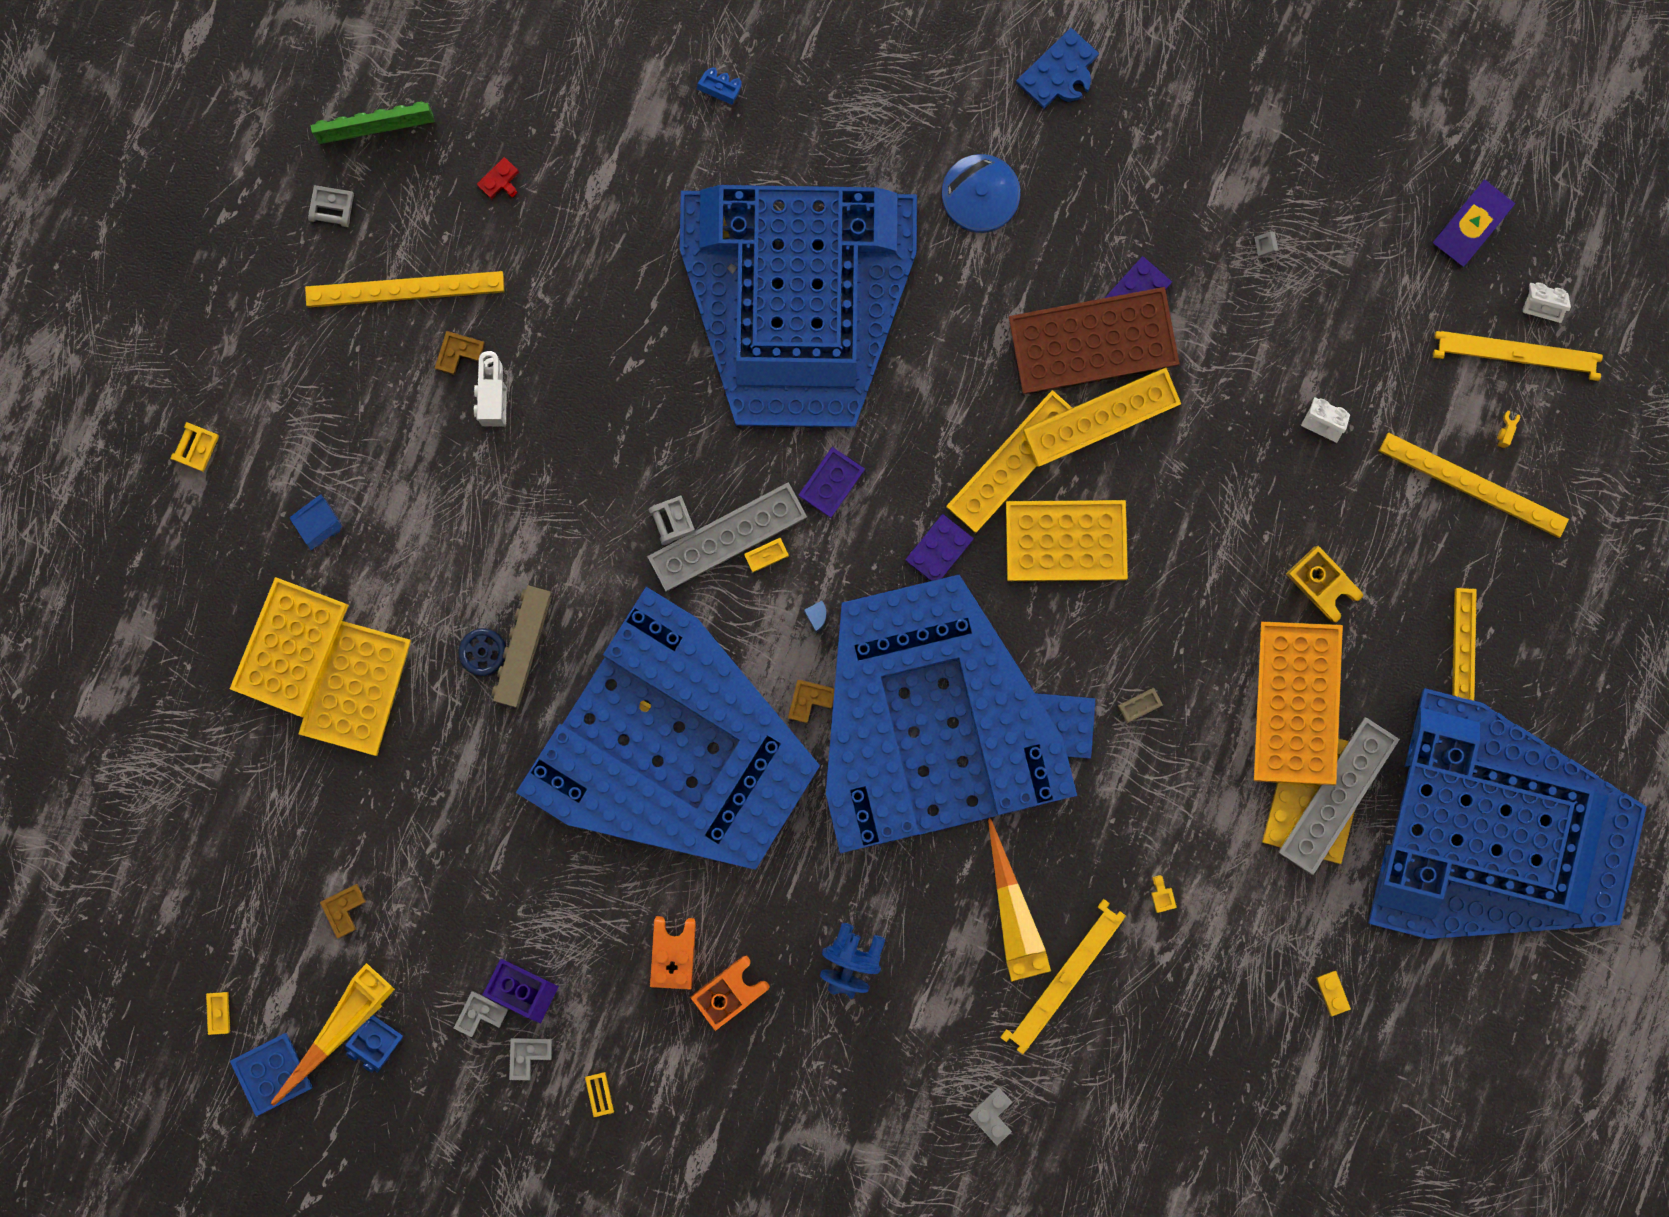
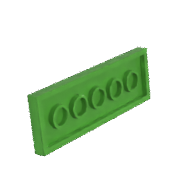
[311,102,435,144]

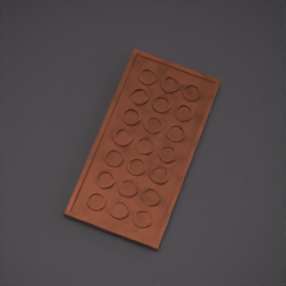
[1008,287,1180,394]

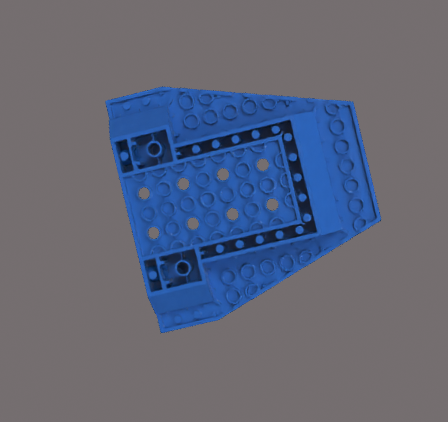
[680,185,917,428]
[826,575,1077,853]
[516,587,820,870]
[1368,688,1647,939]

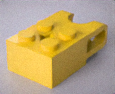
[1286,546,1363,623]

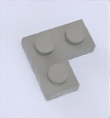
[454,991,509,1037]
[509,1038,552,1080]
[969,1087,1013,1145]

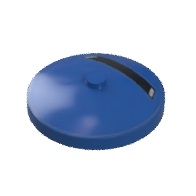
[942,154,1020,233]

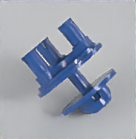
[820,923,885,999]

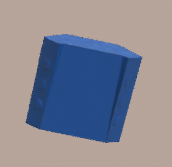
[290,494,342,550]

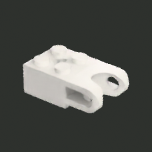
[474,351,507,427]

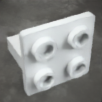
[1523,283,1571,323]
[1301,397,1350,443]

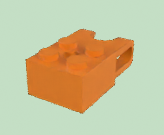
[650,916,696,989]
[690,955,770,1031]

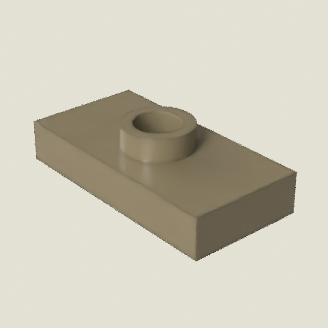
[1118,688,1163,724]

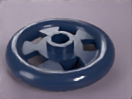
[458,628,506,676]

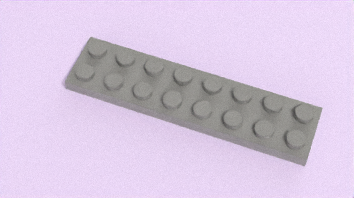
[647,482,807,592]
[1278,717,1400,875]

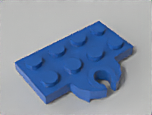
[1016,28,1099,109]

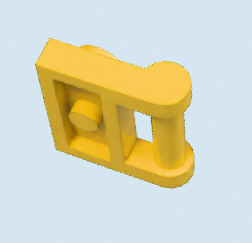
[170,422,219,472]

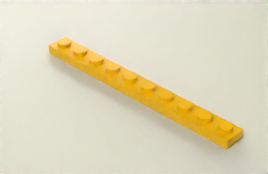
[305,271,505,308]
[1379,433,1569,538]

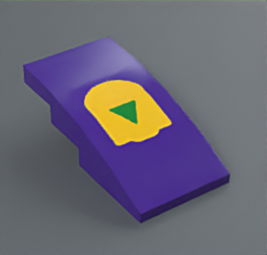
[1433,179,1516,267]

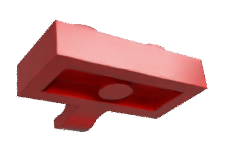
[477,157,519,200]

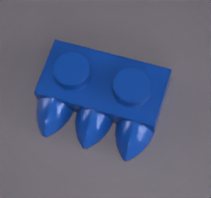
[697,67,741,105]

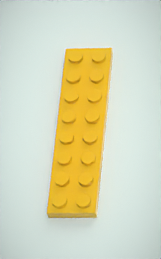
[1022,368,1181,467]
[946,390,1072,534]

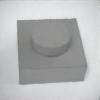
[1254,231,1279,257]

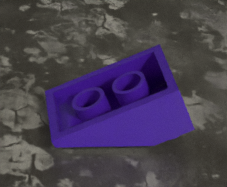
[483,958,559,1024]

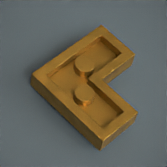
[435,331,485,375]
[788,679,835,723]
[320,884,366,939]

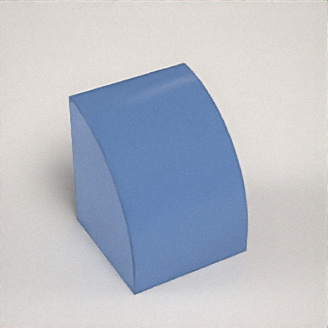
[804,601,826,633]

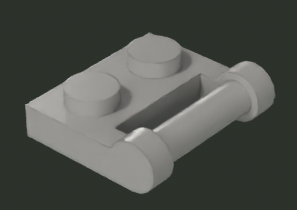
[308,185,354,227]
[649,496,696,545]

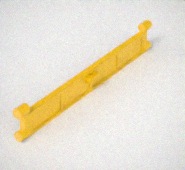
[1433,331,1603,381]
[1000,899,1126,1054]

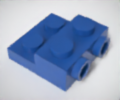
[345,1015,403,1073]

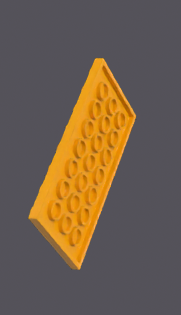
[1254,622,1343,786]

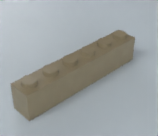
[491,585,553,709]

